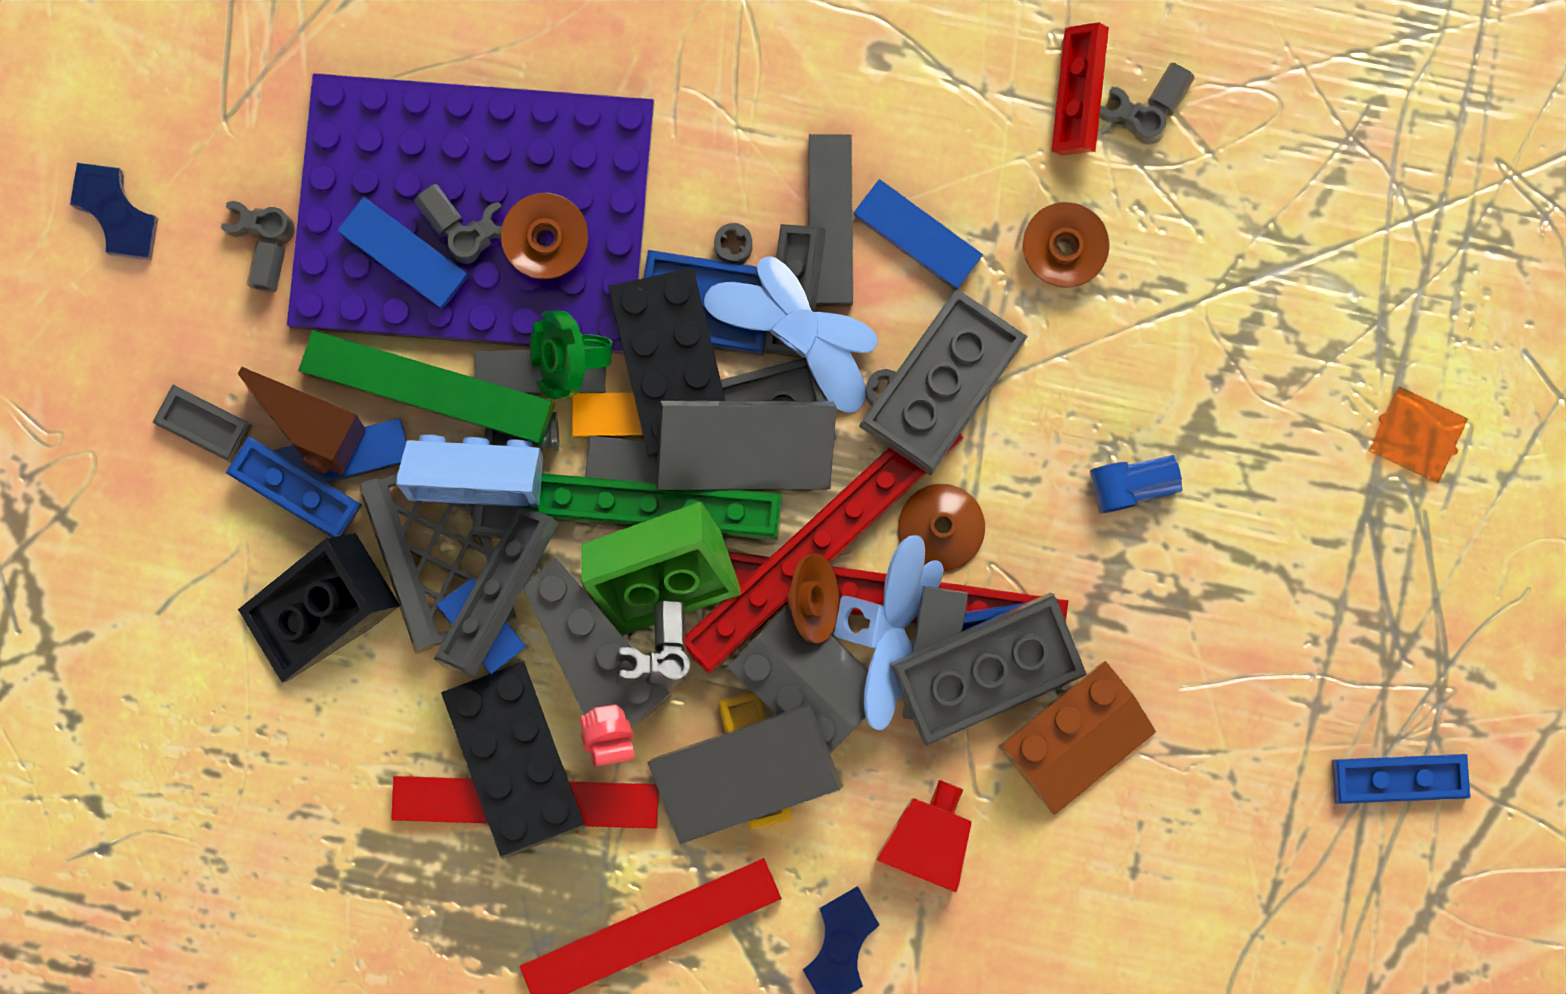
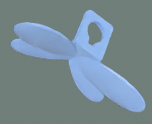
[704,257,878,413]
[834,535,944,730]

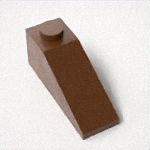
[238,367,366,475]

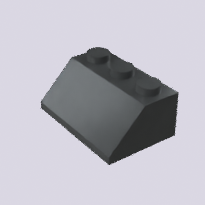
[727,605,868,754]

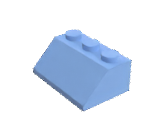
[397,435,543,508]

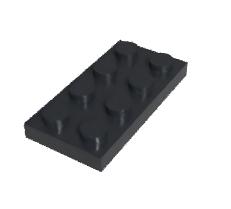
[608,267,726,457]
[441,661,586,859]

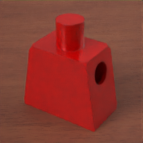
[876,780,972,892]

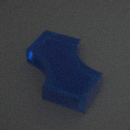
[70,163,158,260]
[803,886,880,994]

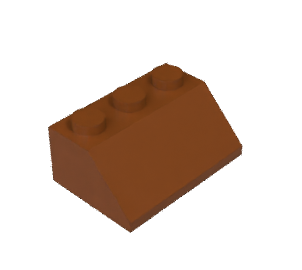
[998,661,1156,815]

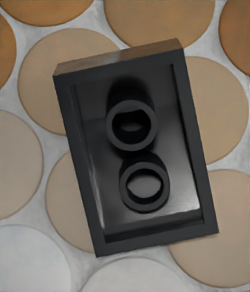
[238,533,400,683]

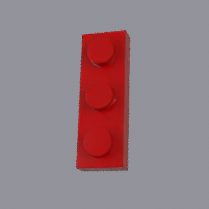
[1051,22,1109,156]

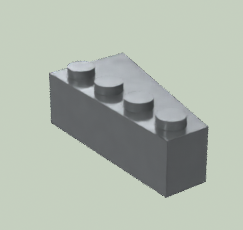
[523,558,672,729]

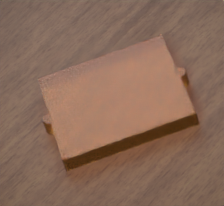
[1368,386,1468,483]

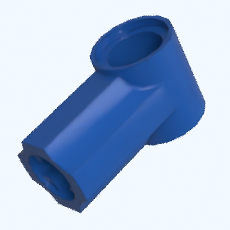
[1090,455,1183,514]

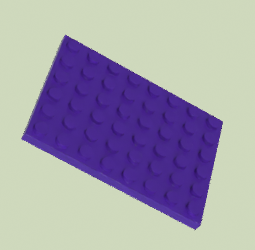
[287,73,655,354]

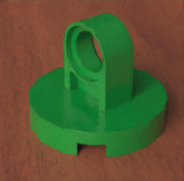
[529,310,613,400]

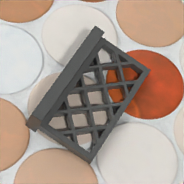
[360,474,517,654]

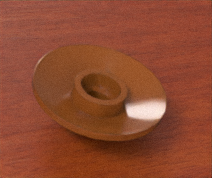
[501,193,589,280]
[1023,202,1110,288]
[898,484,985,571]
[788,554,839,643]

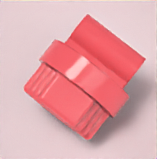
[580,705,634,766]

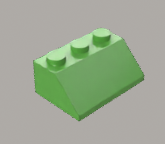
[582,502,741,635]

